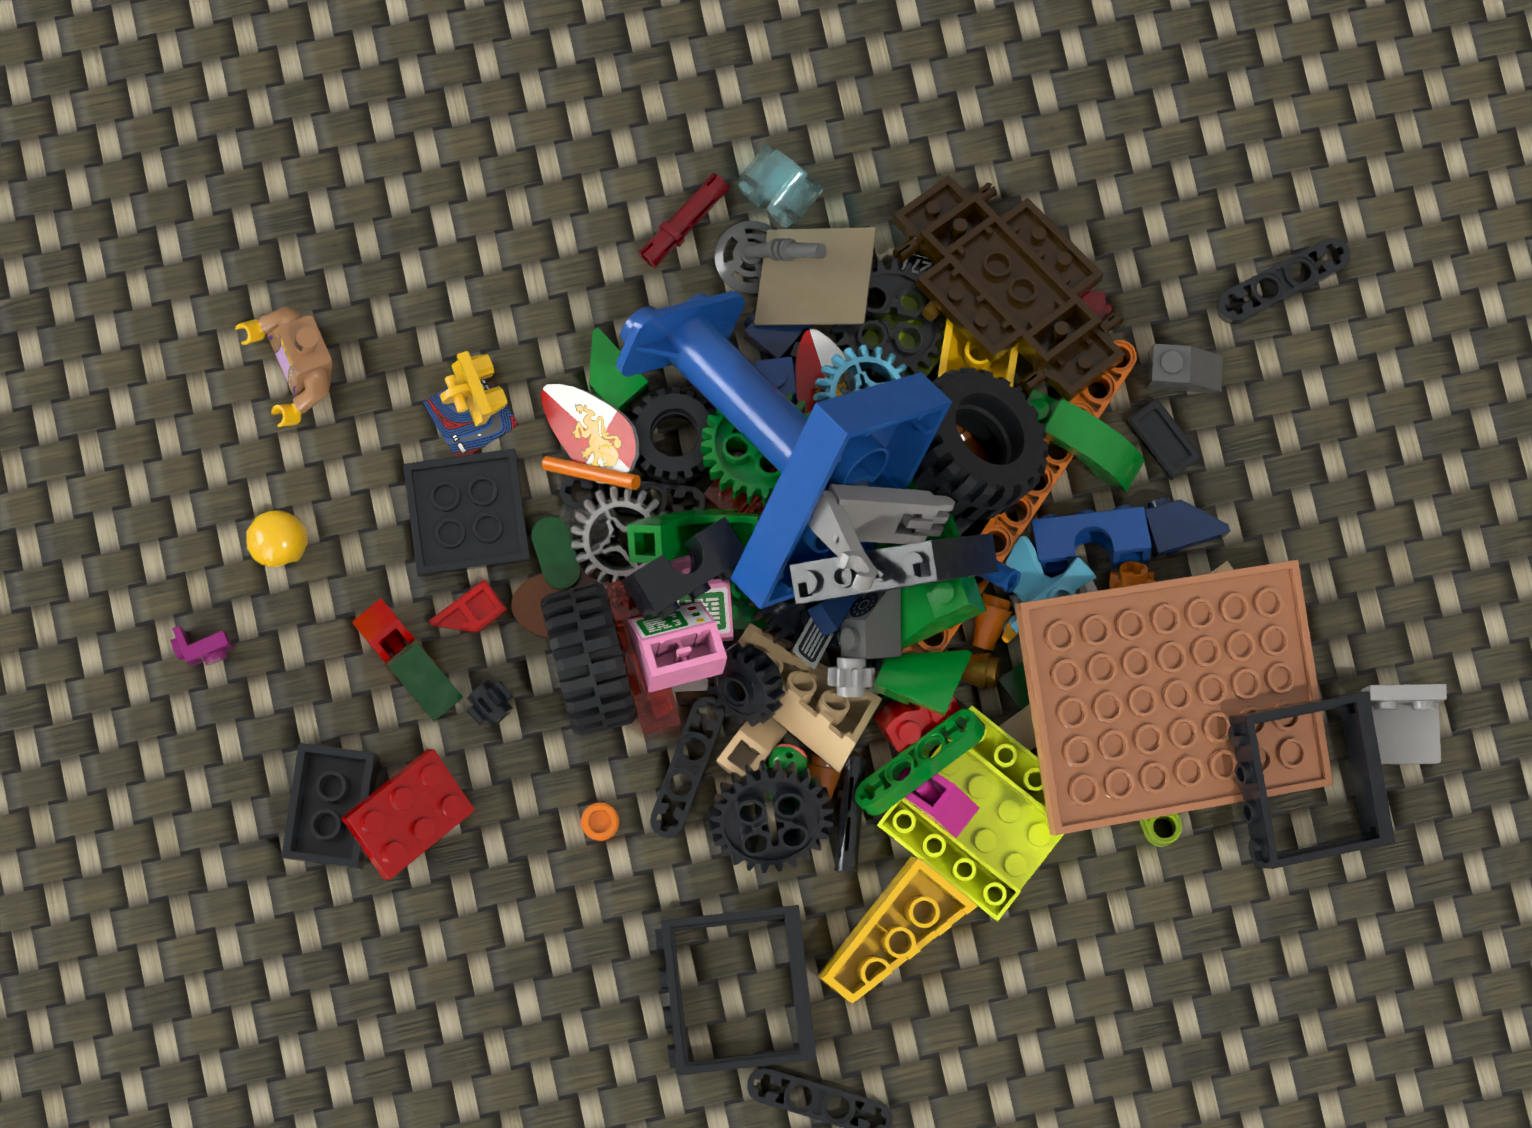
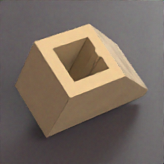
[716,717,788,776]

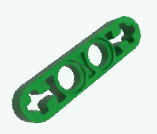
[854,709,985,816]

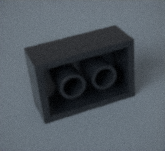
[281,743,380,870]

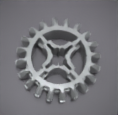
[571,486,668,587]

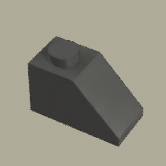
[1146,344,1223,394]

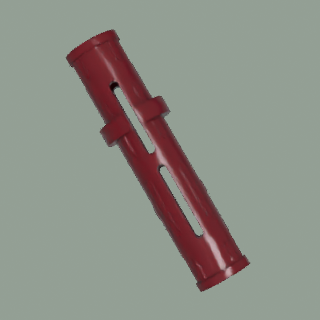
[638,173,730,269]

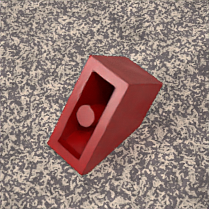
[352,598,437,665]

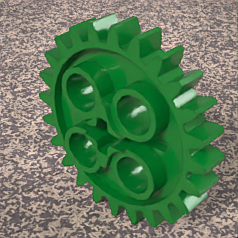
[701,393,811,506]

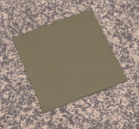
[754,227,876,326]

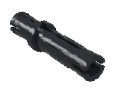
[834,756,867,872]

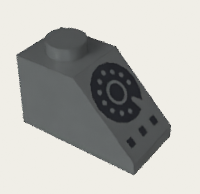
[840,588,901,659]

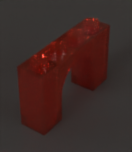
[605,580,681,740]

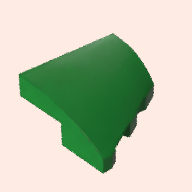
[873,650,972,717]

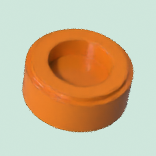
[581,803,619,841]

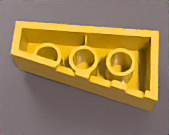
[817,856,978,1004]

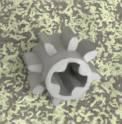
[827,657,875,697]

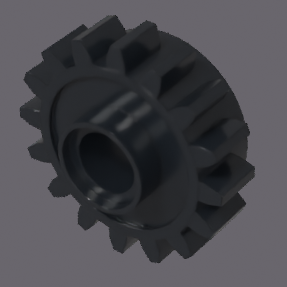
[707,642,785,727]

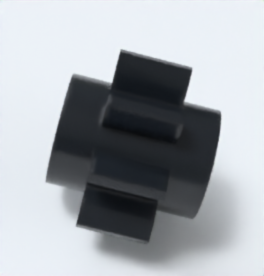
[467,680,514,727]

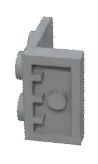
[1361,684,1447,765]

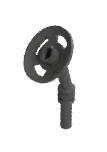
[715,221,827,294]

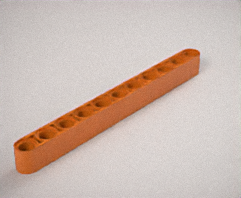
[901,340,1137,654]

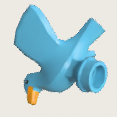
[1001,536,1097,643]

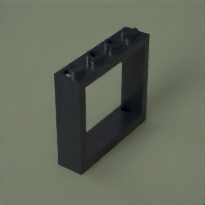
[790,533,999,604]
[1228,692,1395,869]
[655,905,817,1076]

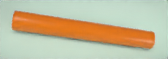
[542,456,641,490]

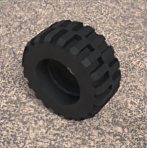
[912,368,1048,520]
[540,582,637,736]

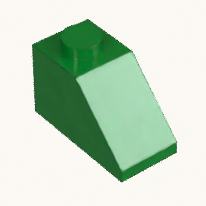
[589,327,649,412]

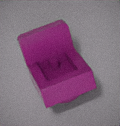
[170,625,234,666]

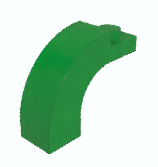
[1026,389,1145,492]
[627,509,761,563]

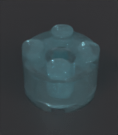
[737,143,824,229]

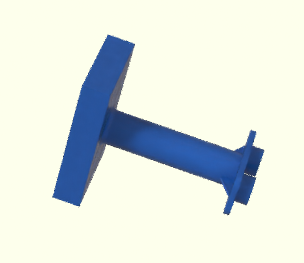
[616,291,952,609]

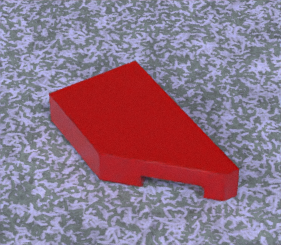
[429,579,508,633]

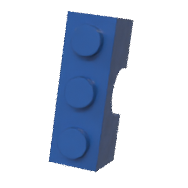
[1030,505,1152,575]

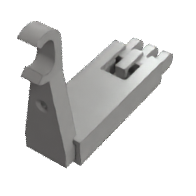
[808,484,955,590]

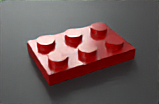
[341,749,475,880]

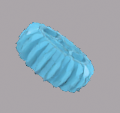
[813,345,907,402]

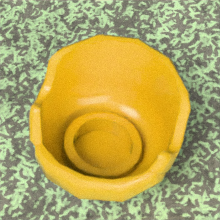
[246,510,308,567]

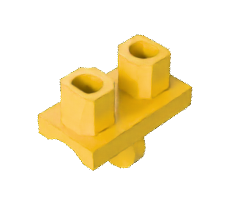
[440,351,507,427]

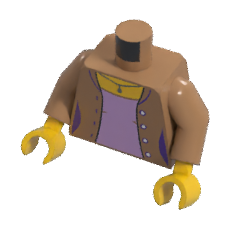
[235,307,333,427]

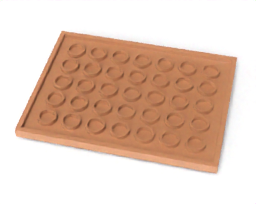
[1014,560,1333,835]

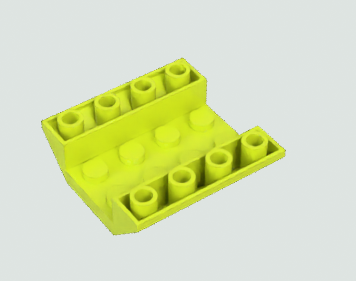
[877,705,1064,922]

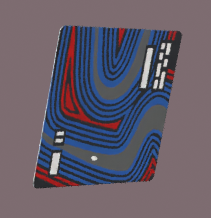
[423,378,518,457]

